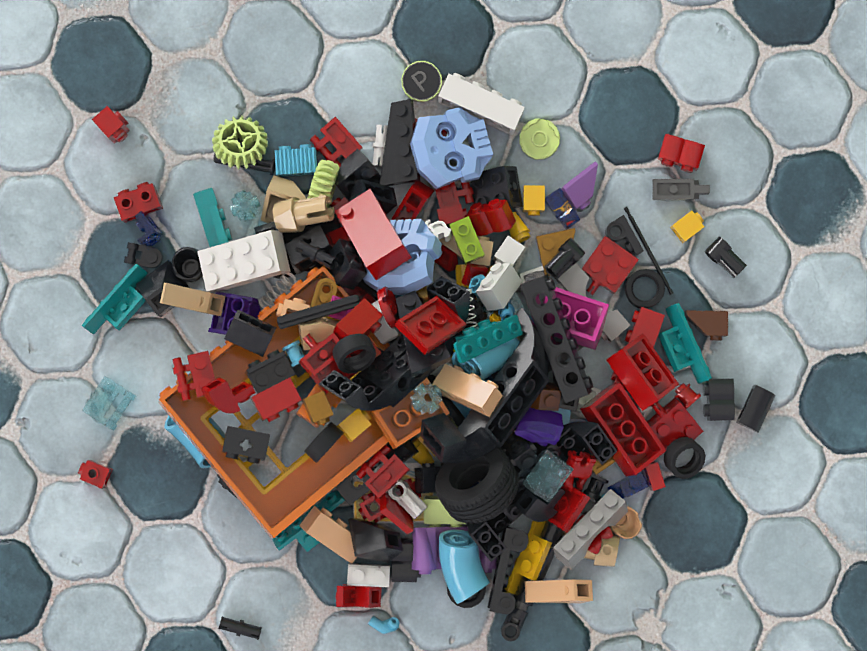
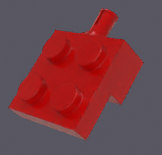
[582,236,639,296]
[299,333,352,395]
[647,398,704,449]

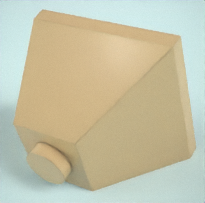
[260,175,307,223]

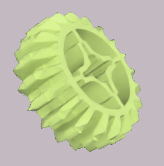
[212,115,268,170]
[307,160,340,208]

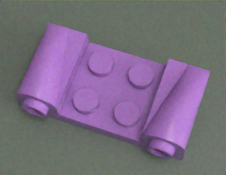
[411,526,497,574]

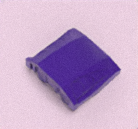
[208,292,261,335]
[514,408,563,446]

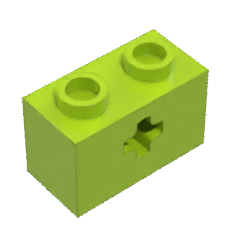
[449,216,485,265]

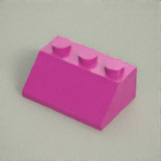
[543,287,609,350]

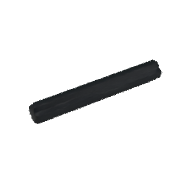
[277,294,360,329]

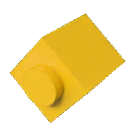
[523,185,545,216]
[670,211,705,244]
[337,409,372,442]

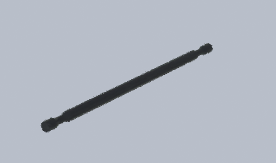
[624,207,673,295]

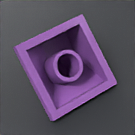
[560,161,598,211]

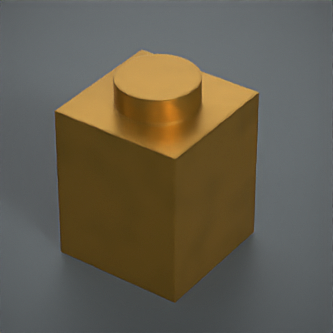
[302,391,334,426]

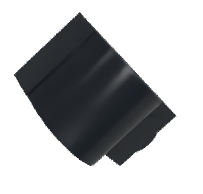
[605,215,644,256]

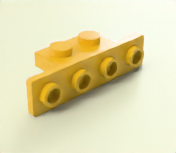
[505,521,552,594]

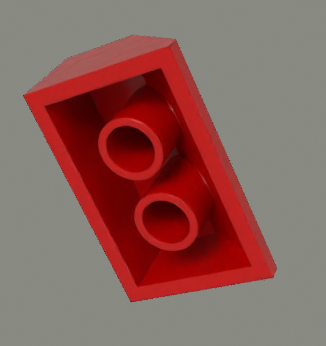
[606,334,679,411]

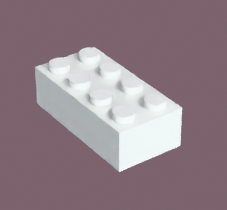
[438,73,525,136]
[198,230,291,292]

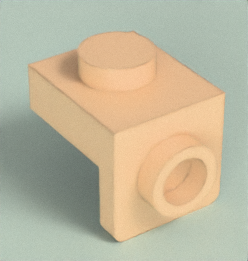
[276,298,310,316]

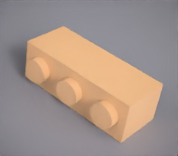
[432,364,503,417]
[299,506,357,564]

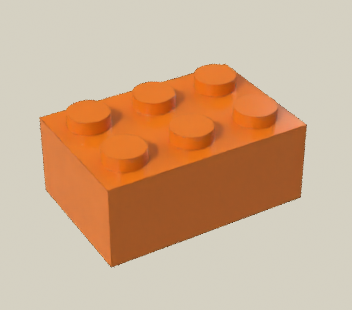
[370,378,450,449]

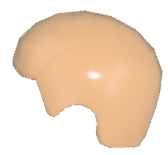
[610,506,642,539]

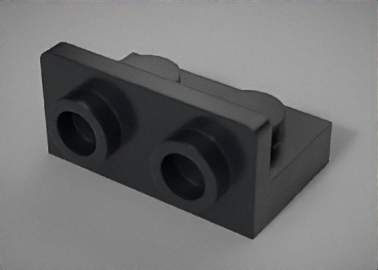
[245,350,295,394]

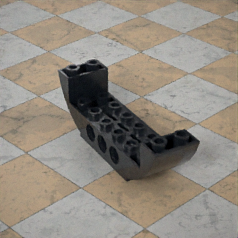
[319,276,470,411]
[423,308,550,463]
[468,421,617,562]

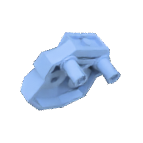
[410,107,493,190]
[363,219,442,295]

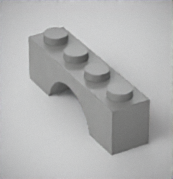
[556,263,630,342]
[553,489,628,570]

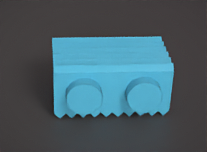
[274,144,318,177]

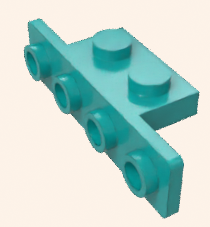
[193,188,232,247]
[82,264,148,334]
[658,303,712,384]
[453,315,523,363]
[272,490,345,552]

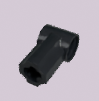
[704,237,747,278]
[544,238,585,279]

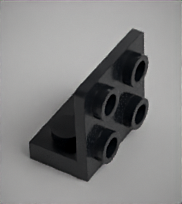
[470,166,523,208]

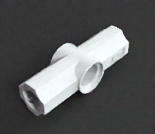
[374,463,428,519]

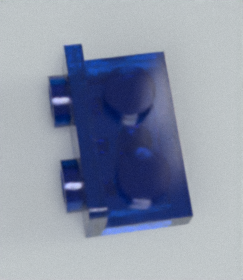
[135,211,163,246]

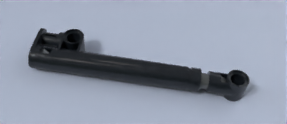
[501,474,609,642]

